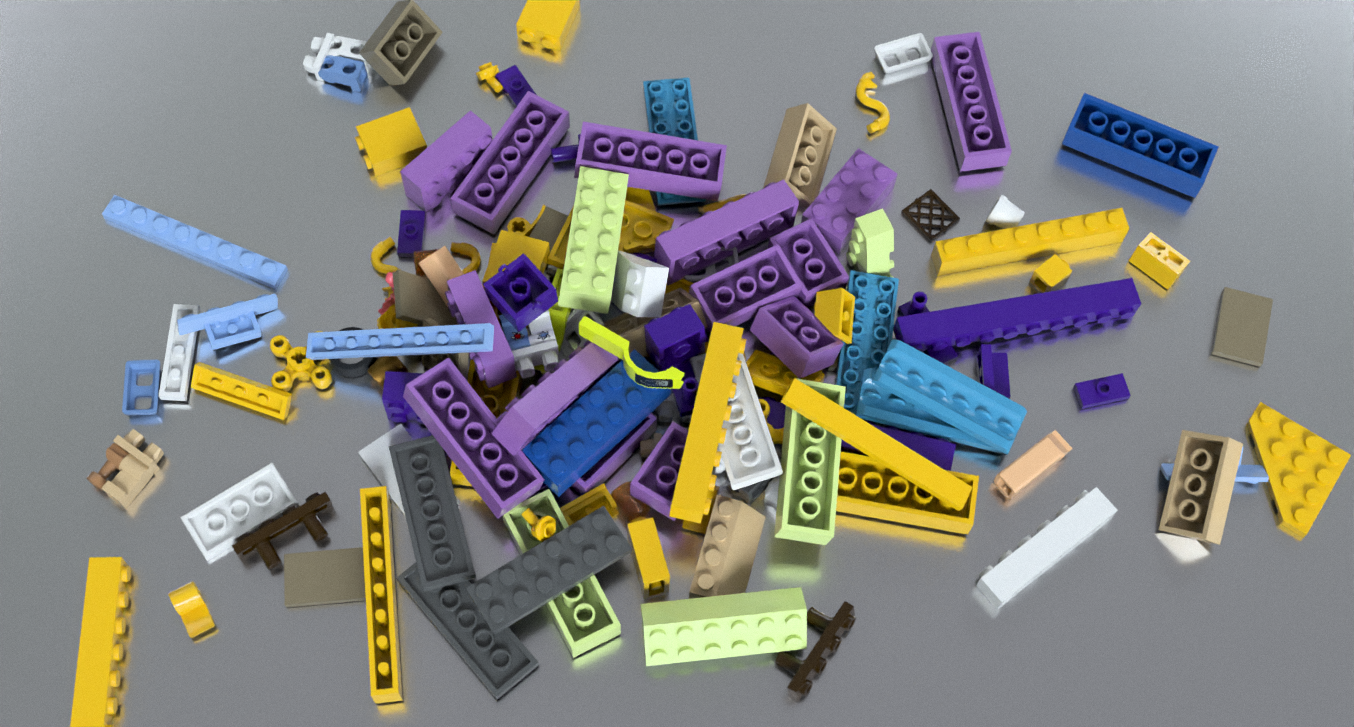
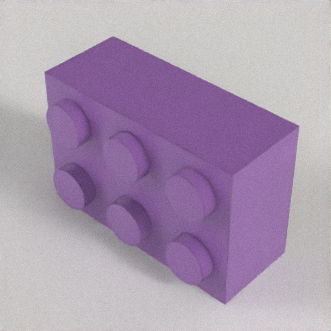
[768,218,849,308]
[750,295,844,379]
[630,422,688,521]

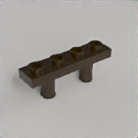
[232,491,332,570]
[775,601,856,702]

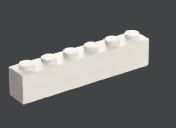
[976,487,1118,609]

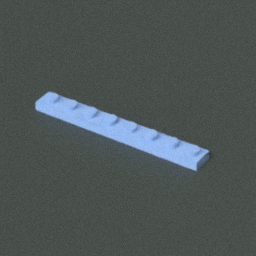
[102,195,288,290]
[306,323,494,360]

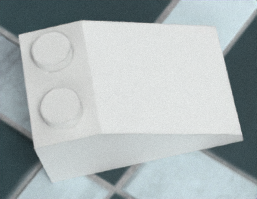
[611,251,669,317]

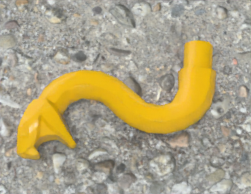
[856,72,890,134]
[370,237,400,301]
[450,242,483,286]

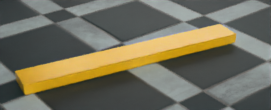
[781,378,972,511]

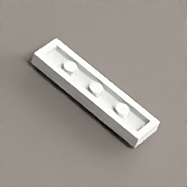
[159,304,201,401]

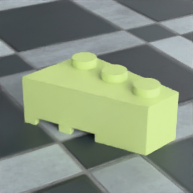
[846,208,894,278]

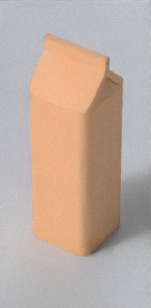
[418,246,464,307]
[994,430,1073,500]

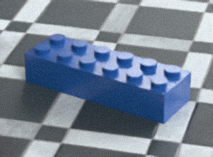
[1062,93,1219,198]
[522,349,671,497]

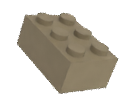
[359,0,443,85]

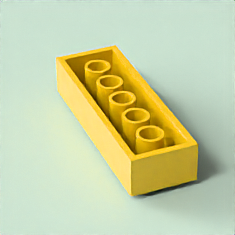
[836,452,979,535]

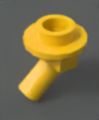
[476,62,503,93]
[521,508,556,542]

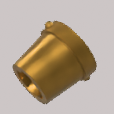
[367,356,409,388]

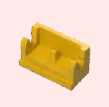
[1129,232,1190,290]
[560,483,619,526]

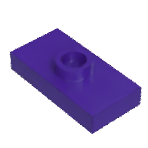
[495,65,536,108]
[397,210,426,258]
[1073,373,1131,409]

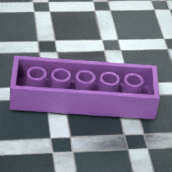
[931,31,1012,172]
[450,91,570,234]
[574,122,727,201]
[654,179,799,285]
[491,340,621,456]
[403,357,544,519]

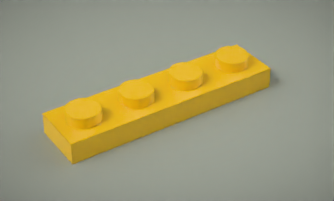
[191,362,292,420]

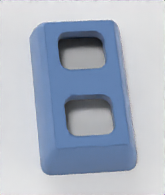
[122,360,161,416]

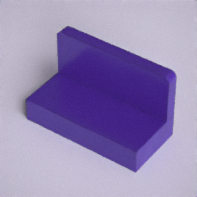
[977,344,1011,399]

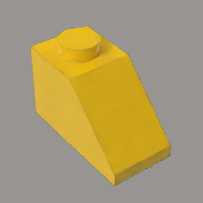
[814,288,855,344]

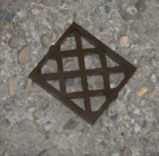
[901,189,960,242]

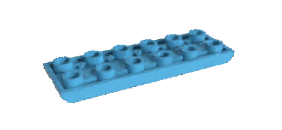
[643,77,706,206]
[835,270,899,415]
[871,339,1027,455]
[856,369,1003,454]

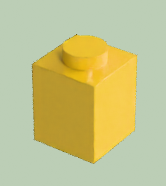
[1029,254,1072,293]

